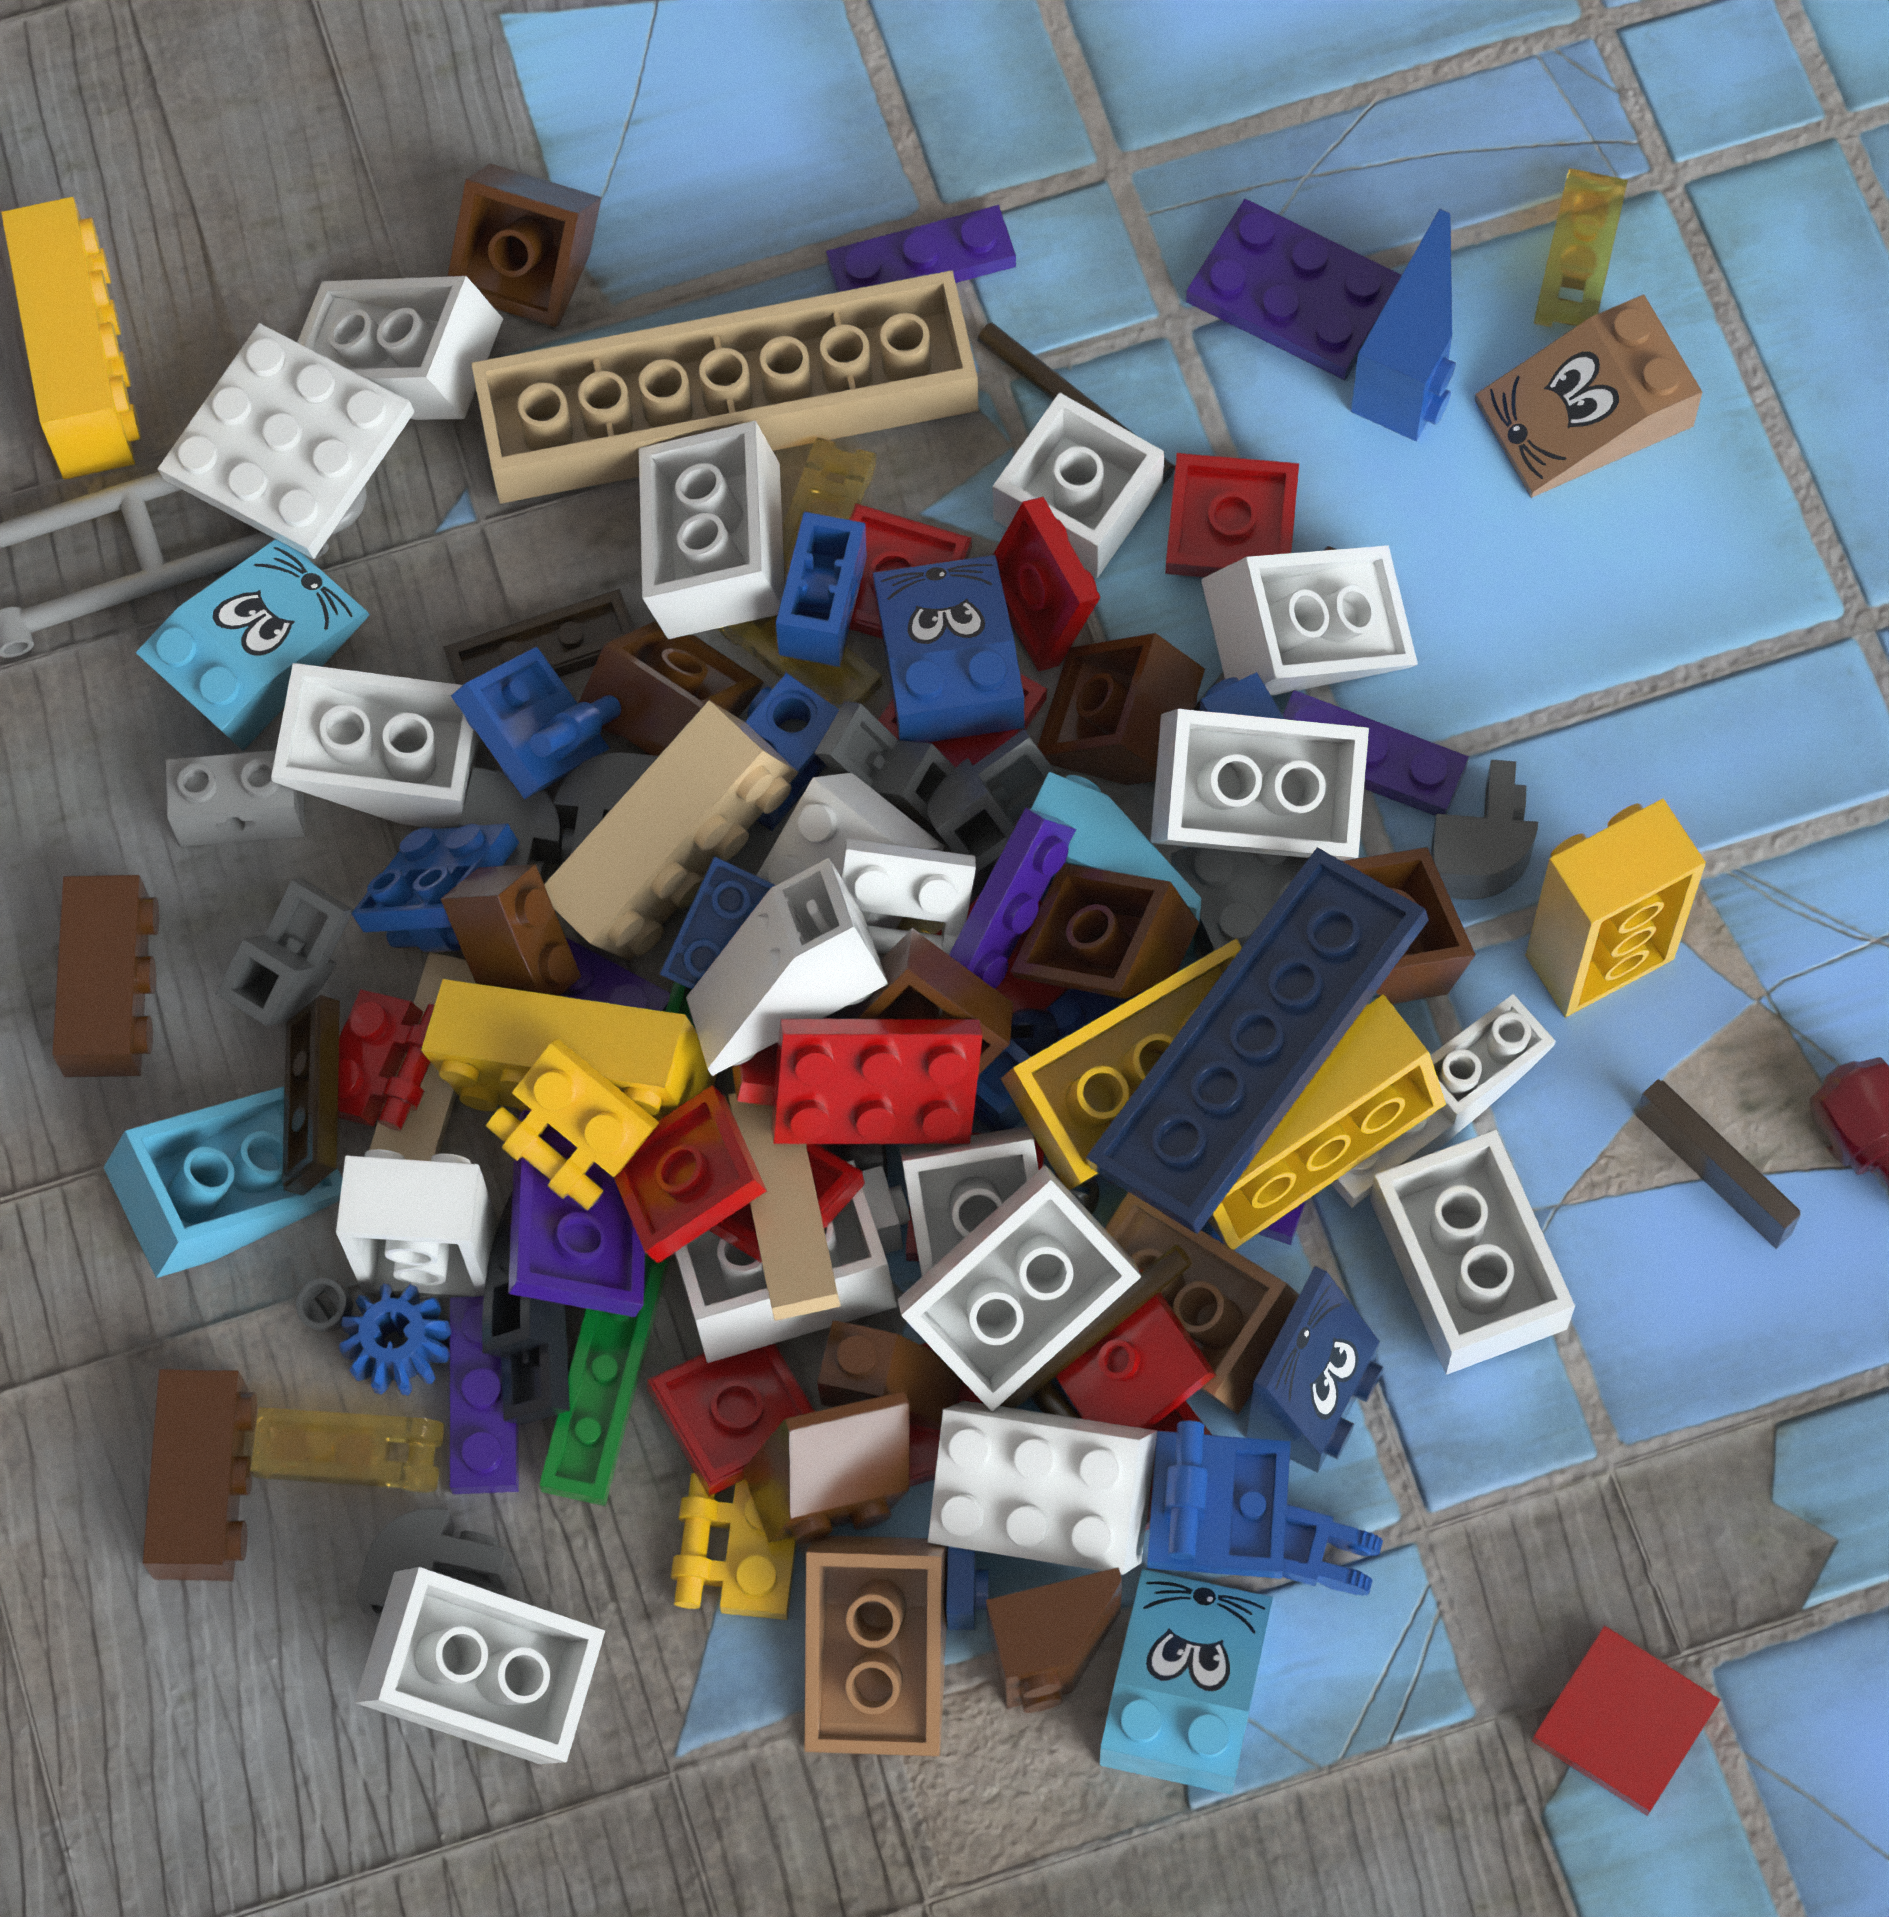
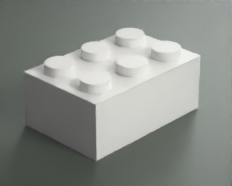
[639,421,785,639]
[1151,709,1369,860]
[1370,1130,1575,1375]
[336,1149,499,1298]
[675,1160,897,1363]
[898,1165,1141,1412]
[928,1401,1157,1575]
[354,1567,605,1764]

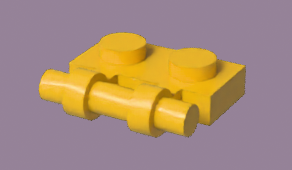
[485,1038,659,1211]
[671,1473,797,1620]

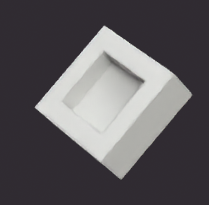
[862,1166,910,1254]

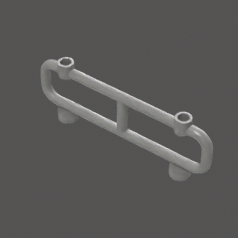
[0,471,367,658]

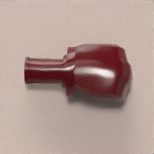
[1809,1057,1889,1187]

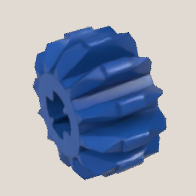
[339,1283,452,1396]

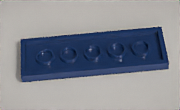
[1086,847,1429,1234]

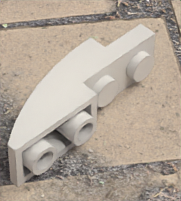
[1331,994,1555,1208]

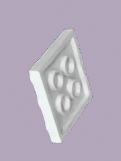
[158,323,414,559]

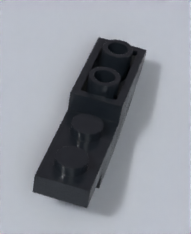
[482,1192,570,1425]

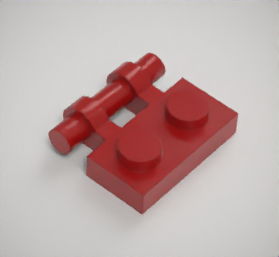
[338,989,435,1131]

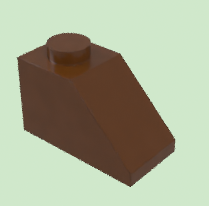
[817,1320,962,1430]

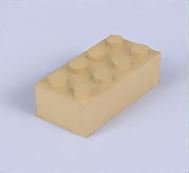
[544,700,799,961]

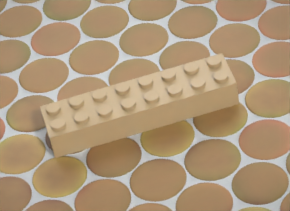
[471,270,979,504]

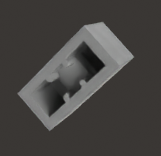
[166,750,305,847]

